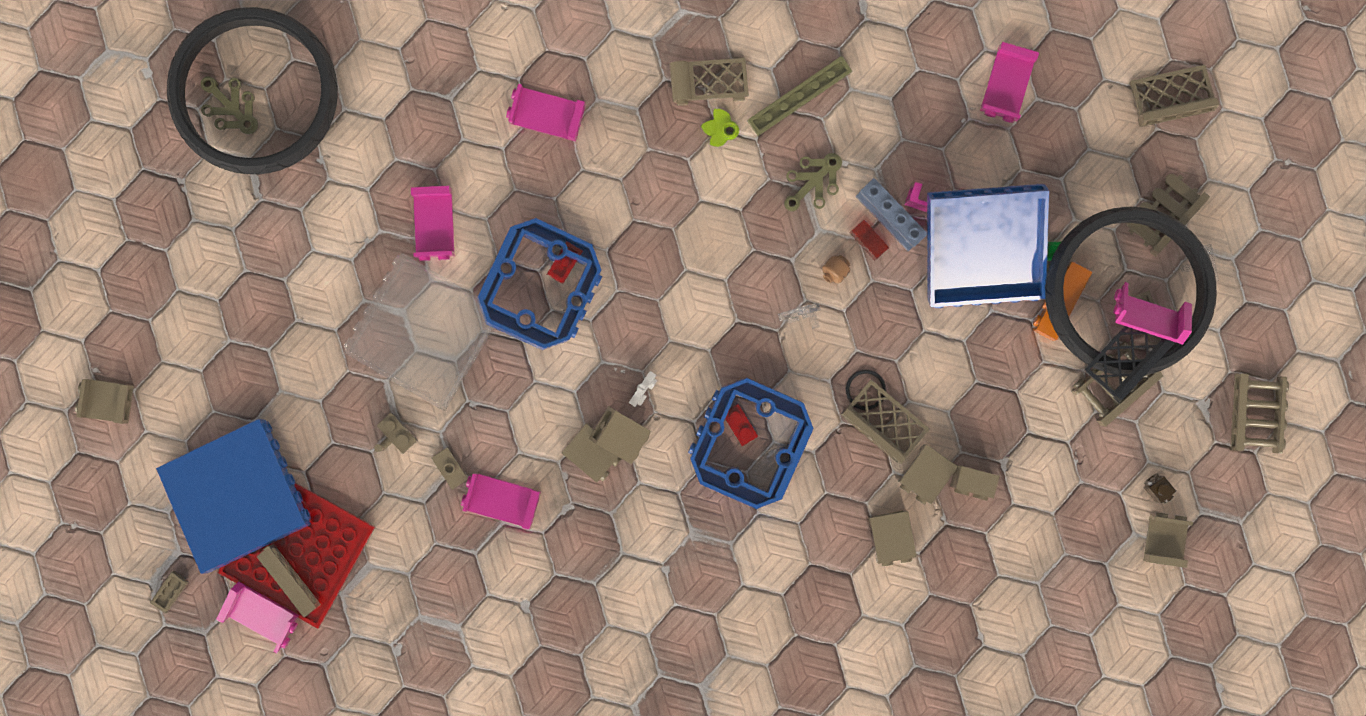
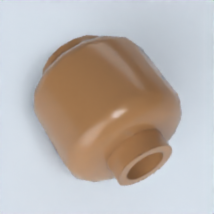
[822,255,850,284]

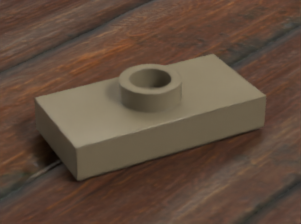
[431,447,468,490]
[150,571,190,614]

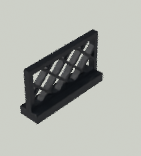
[1084,326,1175,403]

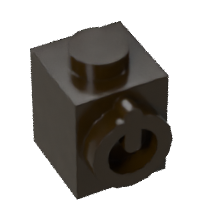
[1143,473,1176,503]

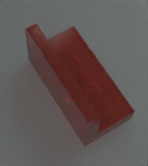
[849,220,889,261]

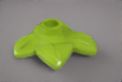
[701,109,739,147]

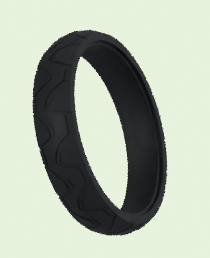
[167,7,338,174]
[1045,207,1217,375]

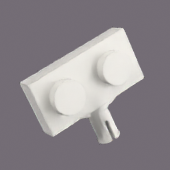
[629,371,658,407]

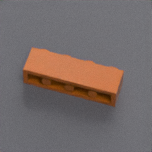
[1033,262,1092,341]

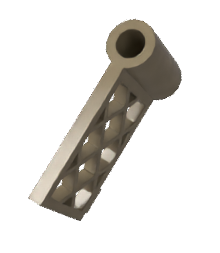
[670,58,749,106]

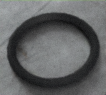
[846,370,886,410]

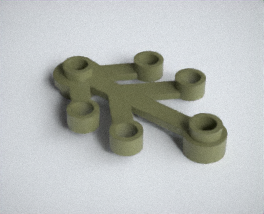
[201,76,258,134]
[784,153,842,212]

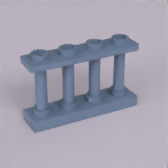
[855,178,927,251]

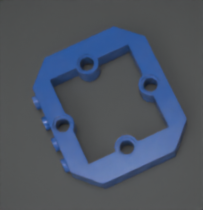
[477,218,602,350]
[688,377,814,509]

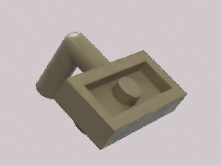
[374,413,418,454]

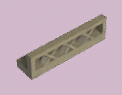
[257,544,321,617]

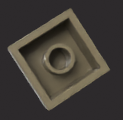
[950,465,1000,501]

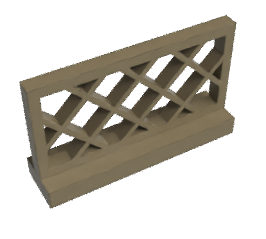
[1130,65,1219,127]
[840,380,930,464]

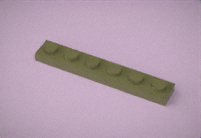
[747,56,853,136]

